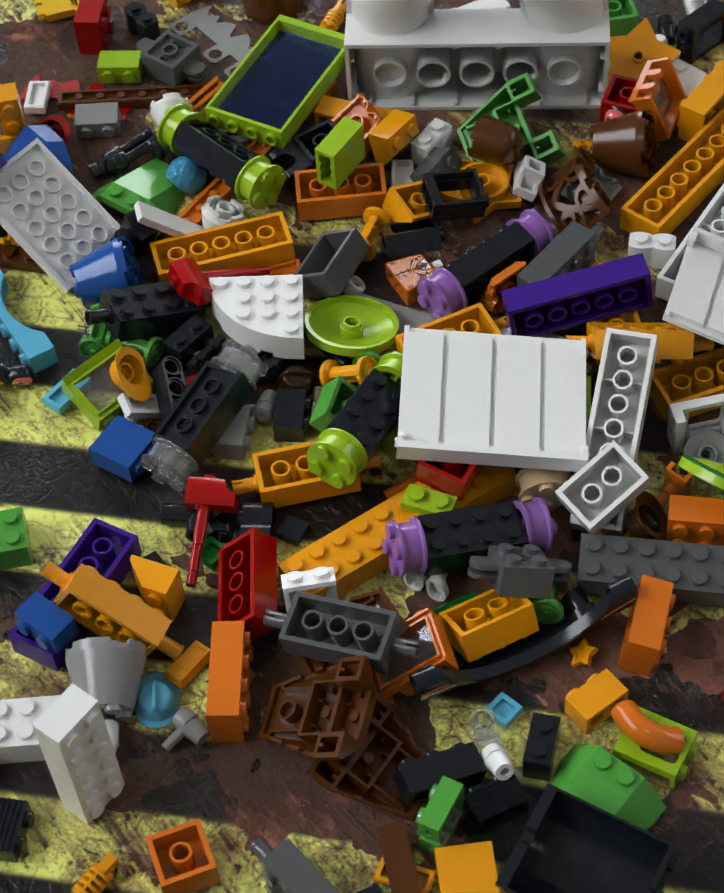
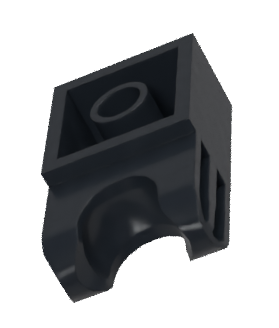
[268,119,336,191]

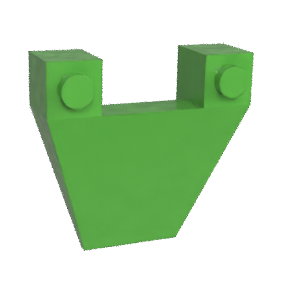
[456,72,566,167]

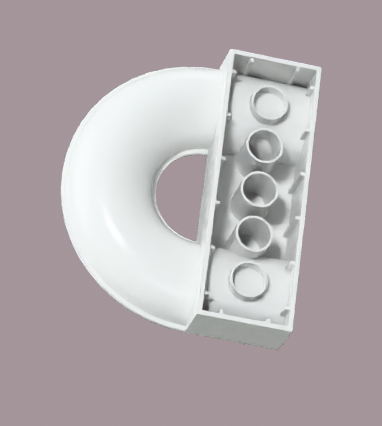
[344,0,610,110]

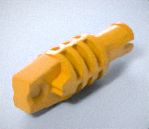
[320,0,346,32]
[71,853,119,893]

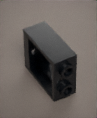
[676,0,724,64]
[420,169,489,222]
[380,218,445,258]

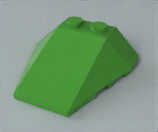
[92,158,184,241]
[551,743,667,831]

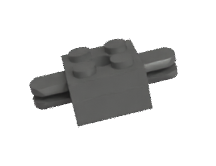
[136,30,207,86]
[467,543,572,599]

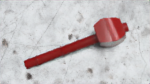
[168,258,270,306]
[184,475,239,588]

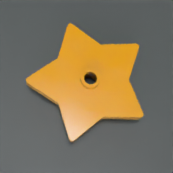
[608,18,681,97]
[439,158,522,224]

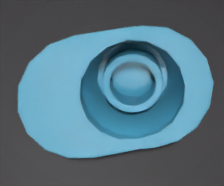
[135,672,179,729]

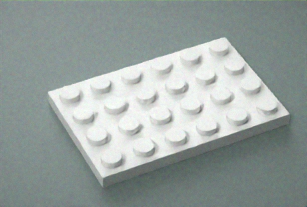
[0,138,121,294]

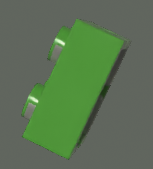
[415,776,465,855]

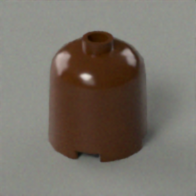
[467,114,525,167]

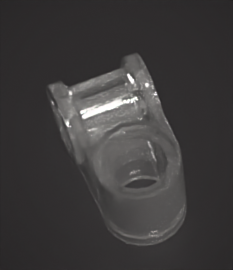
[469,707,505,762]

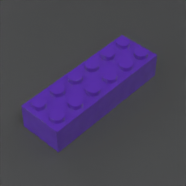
[501,253,653,337]
[8,518,142,671]

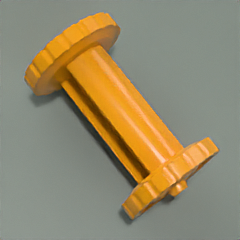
[360,206,392,262]
[319,356,378,386]

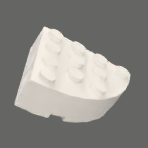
[209,274,305,359]

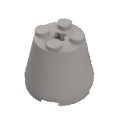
[65,636,147,721]

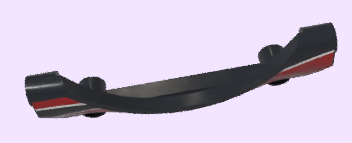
[409,576,638,703]

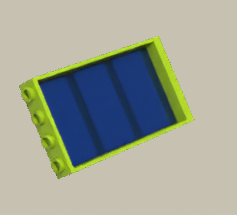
[205,14,345,149]

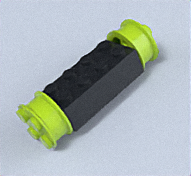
[156,103,286,210]
[307,351,403,489]

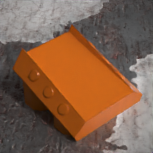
[332,93,383,155]
[480,261,526,314]

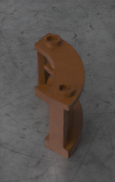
[538,146,615,235]

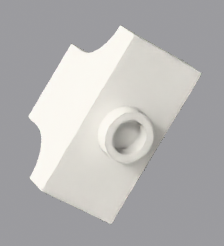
[512,155,546,202]

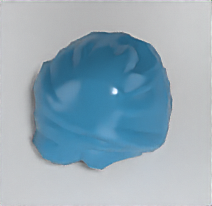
[166,156,207,195]

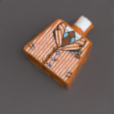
[386,254,444,307]

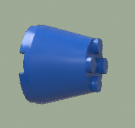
[69,236,145,308]

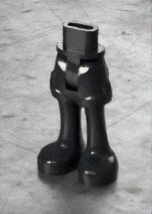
[88,127,166,179]

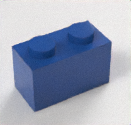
[14,591,79,654]

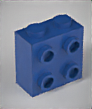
[88,415,161,483]

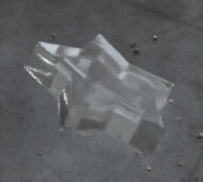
[77,319,91,339]

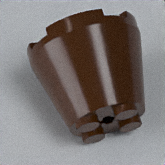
[243,0,304,26]
[589,109,657,177]

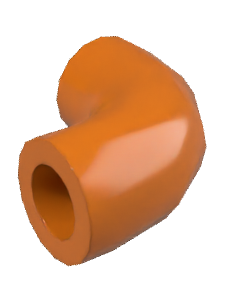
[611,700,684,755]

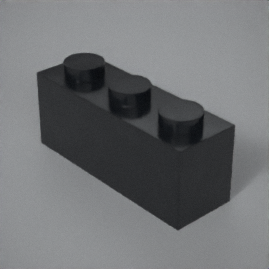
[393,741,487,807]

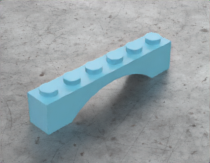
[0,269,58,374]

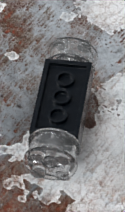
[140,339,268,492]

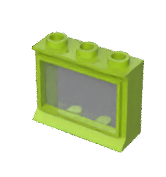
[61,338,154,431]

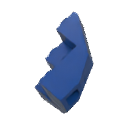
[3,125,73,175]

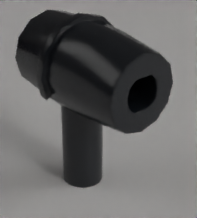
[656,14,678,46]

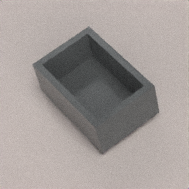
[294,227,370,299]

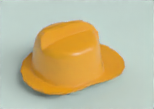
[110,346,152,402]

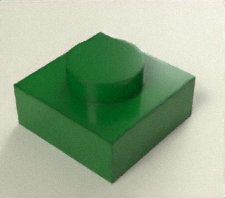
[200,535,224,570]

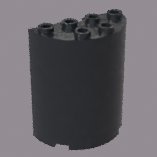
[495,783,678,893]

